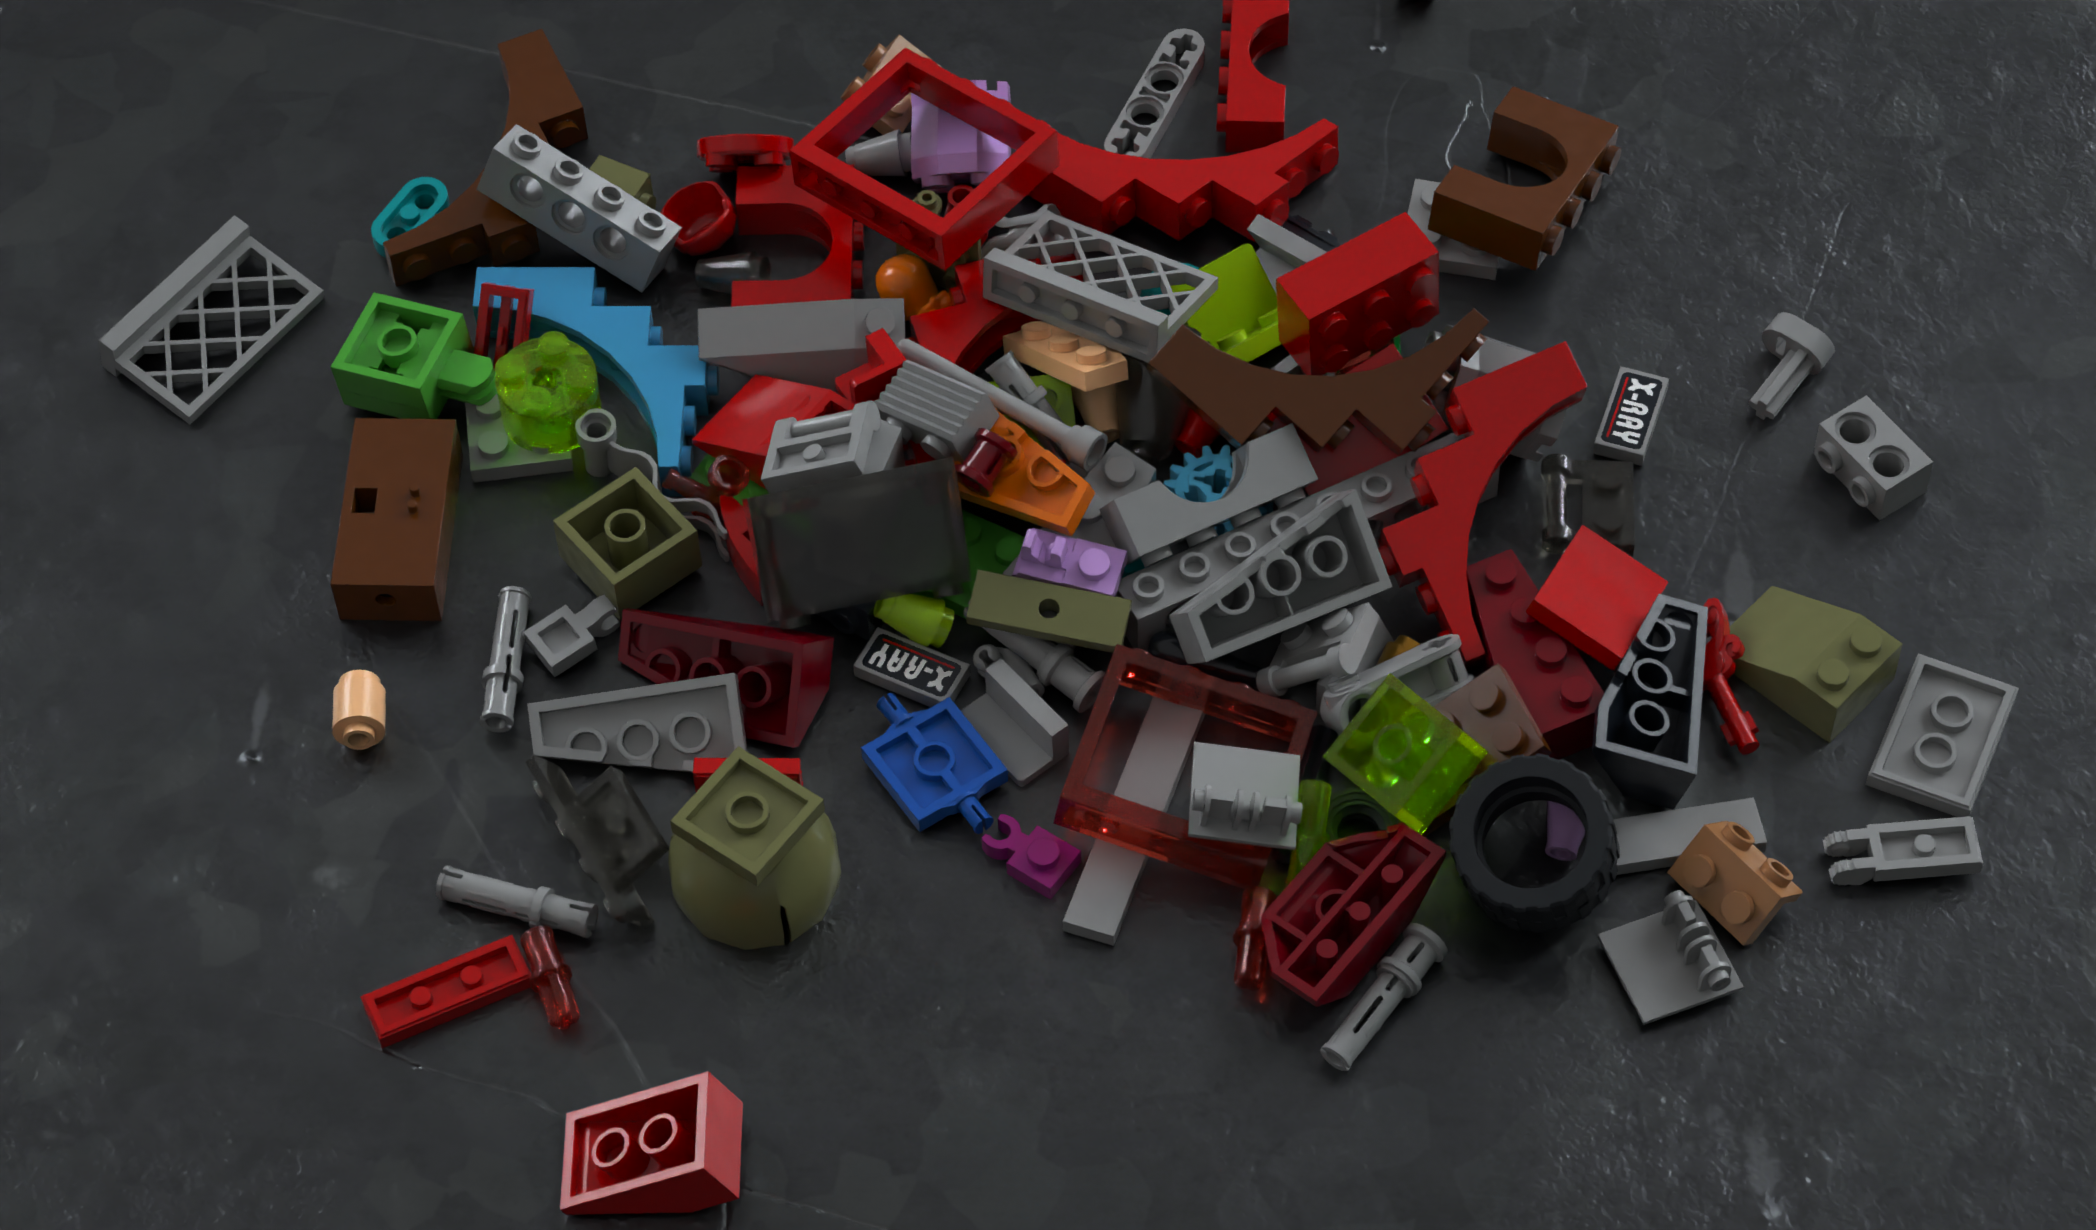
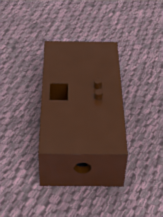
[330,418,463,621]

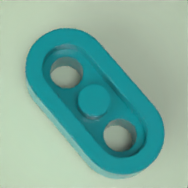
[371,177,450,258]

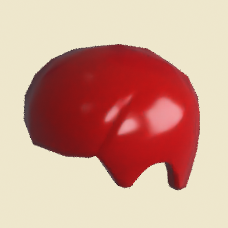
[660,181,737,256]

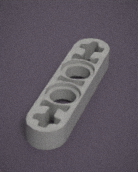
[1104,28,1205,159]

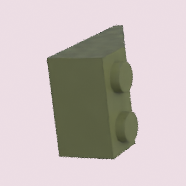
[1730,586,1903,743]

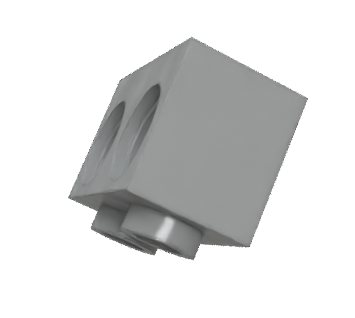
[1814,395,1933,521]

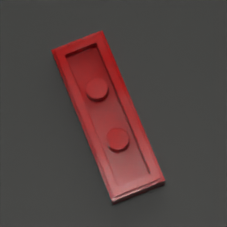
[360,934,534,1049]

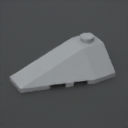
[697,298,905,395]

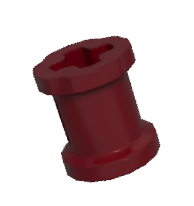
[951,428,1018,497]

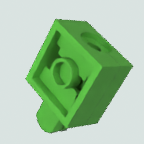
[330,292,499,419]

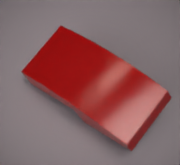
[719,491,778,606]

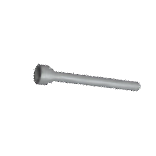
[896,339,1108,471]

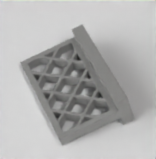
[983,211,1218,363]
[99,215,324,425]

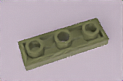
[966,570,1132,654]

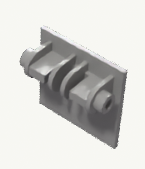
[1188,742,1303,850]
[1597,890,1744,1025]

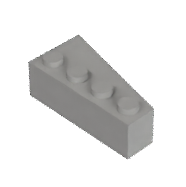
[1169,489,1392,664]

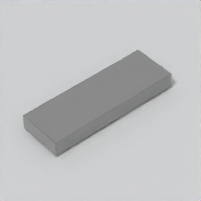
[1613,797,1767,875]

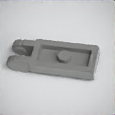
[1823,816,1983,886]

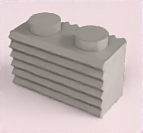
[874,360,1000,464]

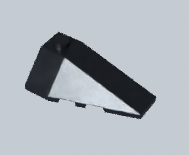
[1592,594,1708,810]

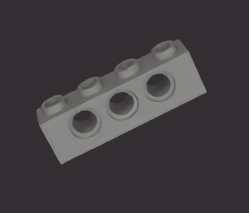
[477,124,682,293]

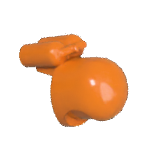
[875,254,952,321]

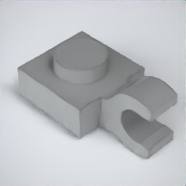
[523,595,620,677]

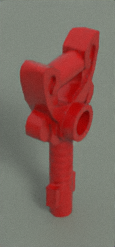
[1703,598,1760,755]

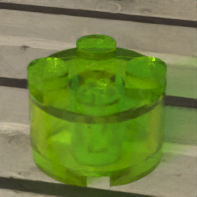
[495,331,602,453]

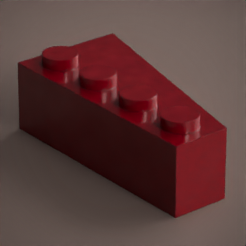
[1466,549,1604,760]

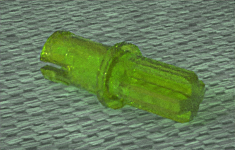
[1285,779,1332,885]

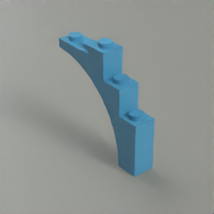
[473,267,720,497]

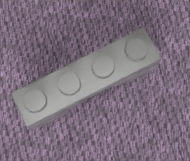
[1099,423,1318,567]

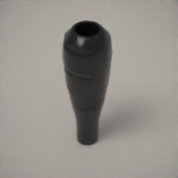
[1146,631,1264,687]

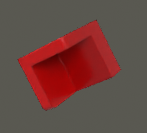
[835,328,906,404]

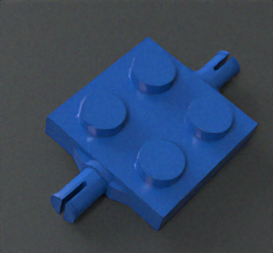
[861,693,1008,834]

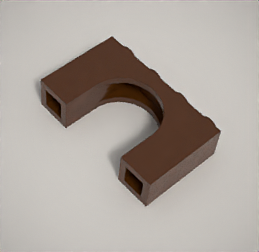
[1428,86,1621,271]

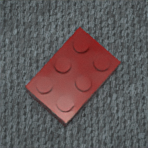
[1276,212,1439,376]

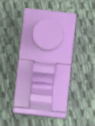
[1012,528,1128,596]

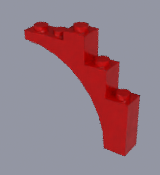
[1028,118,1339,243]
[903,239,1083,508]
[1378,341,1588,670]

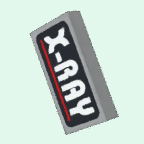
[1593,366,1669,466]
[853,627,971,707]

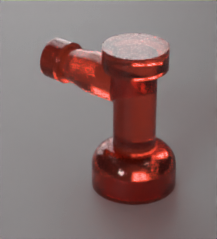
[662,455,750,523]

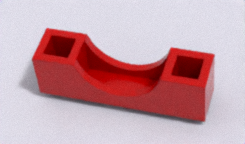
[1216,0,1290,152]

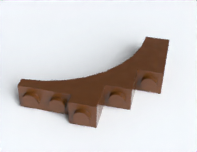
[383,29,588,287]
[1146,308,1489,455]

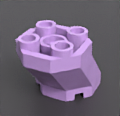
[911,80,1011,194]

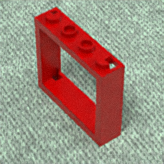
[789,48,1059,271]

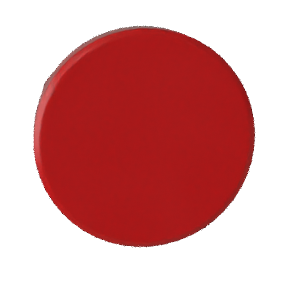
[697,134,794,173]

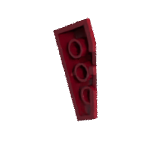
[618,609,834,748]

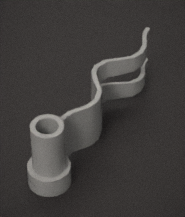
[575,408,729,562]

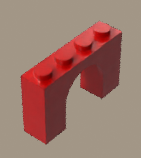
[731,164,865,307]

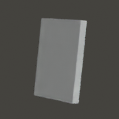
[1866,653,2019,817]

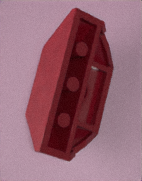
[1260,823,1446,1007]

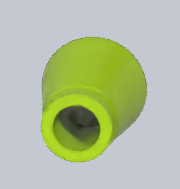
[873,587,954,648]

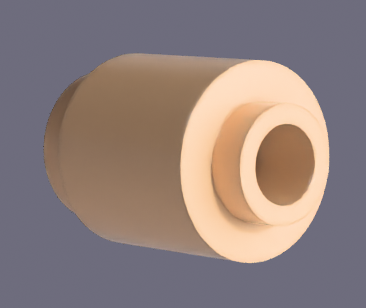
[332,670,386,750]

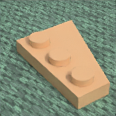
[1003,321,1128,392]

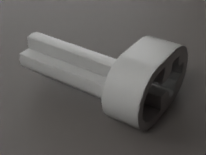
[1748,312,1835,420]

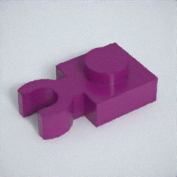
[982,814,1081,900]

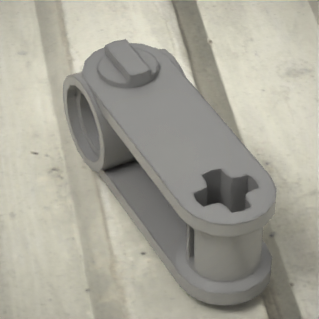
[1320,634,1475,749]

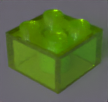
[1323,673,1488,835]

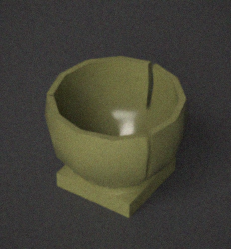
[668,746,841,950]

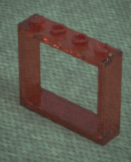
[1053,644,1318,893]

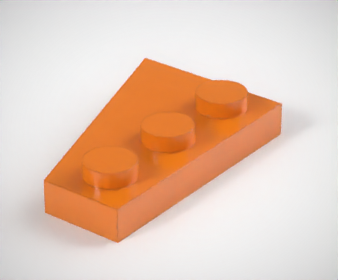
[936,406,1095,537]

